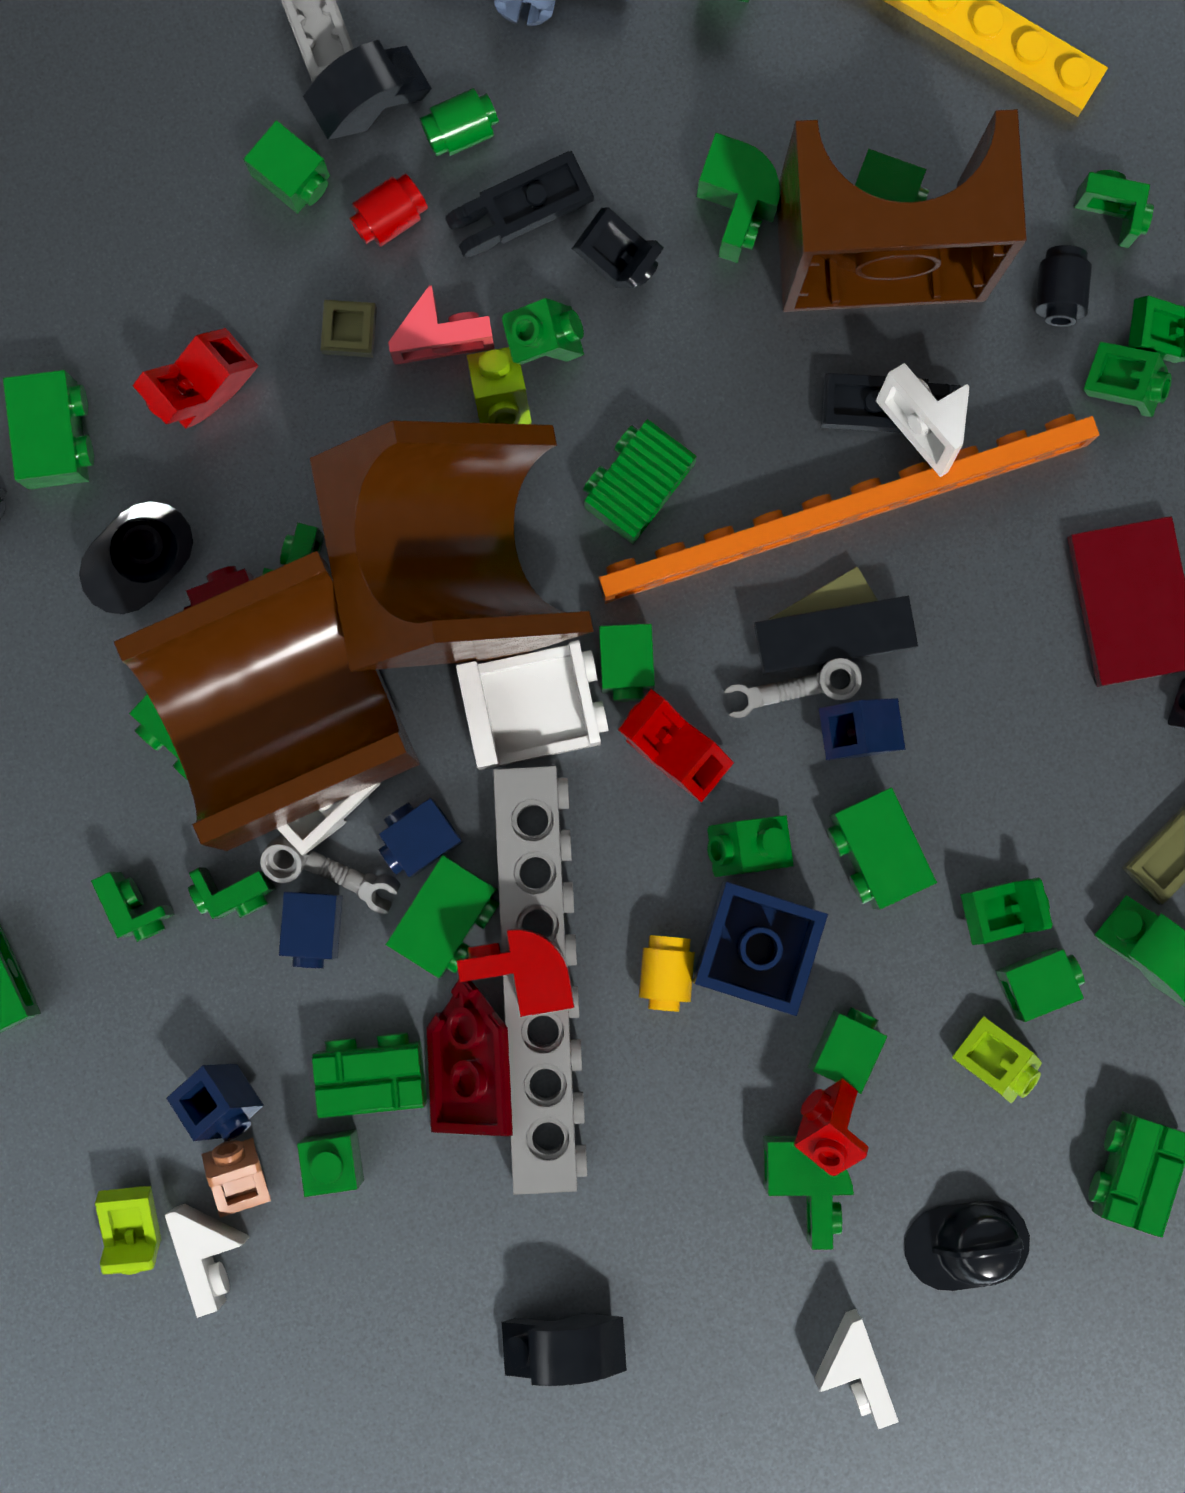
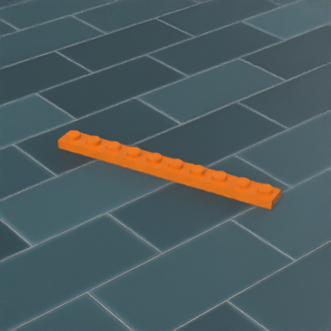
[599,414,1100,604]

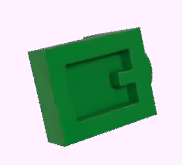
[1084,341,1172,417]
[91,872,175,942]

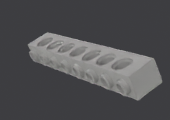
[493,766,587,1195]

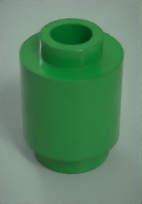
[419,88,499,157]

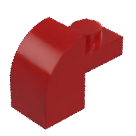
[132,328,259,429]
[618,689,734,803]
[457,929,574,1017]

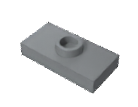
[281,0,354,83]

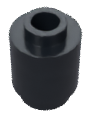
[1036,245,1092,327]

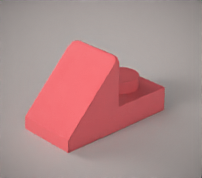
[388,285,495,365]

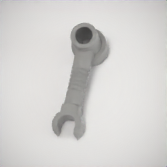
[724,658,862,718]
[260,834,401,914]

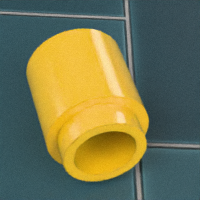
[639,935,695,1012]

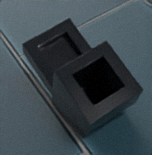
[303,40,432,140]
[501,1313,627,1386]

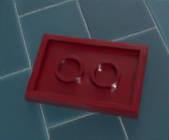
[1067,516,1185,687]

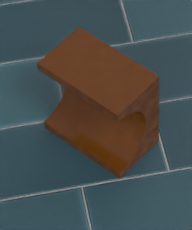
[777,109,1027,312]
[310,420,594,672]
[114,551,420,851]

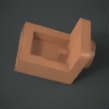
[201,1138,271,1218]

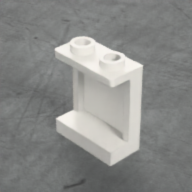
[456,640,609,770]

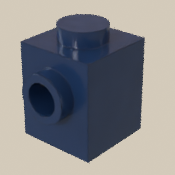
[819,698,906,760]
[378,798,463,877]
[279,892,343,968]
[166,1064,264,1141]

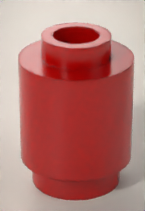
[349,173,428,247]

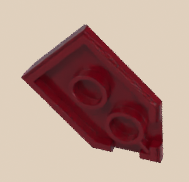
[427,979,513,1136]

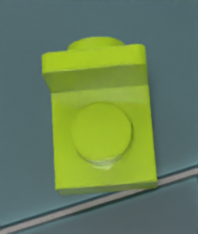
[952,1016,1042,1103]

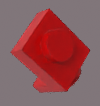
[794,1078,869,1176]

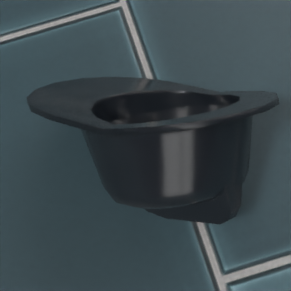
[79,501,193,614]
[905,1200,1030,1291]

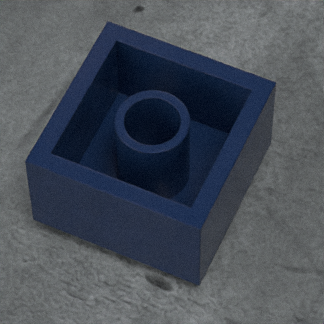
[692,882,828,1016]

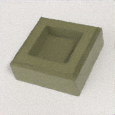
[320,300,377,358]

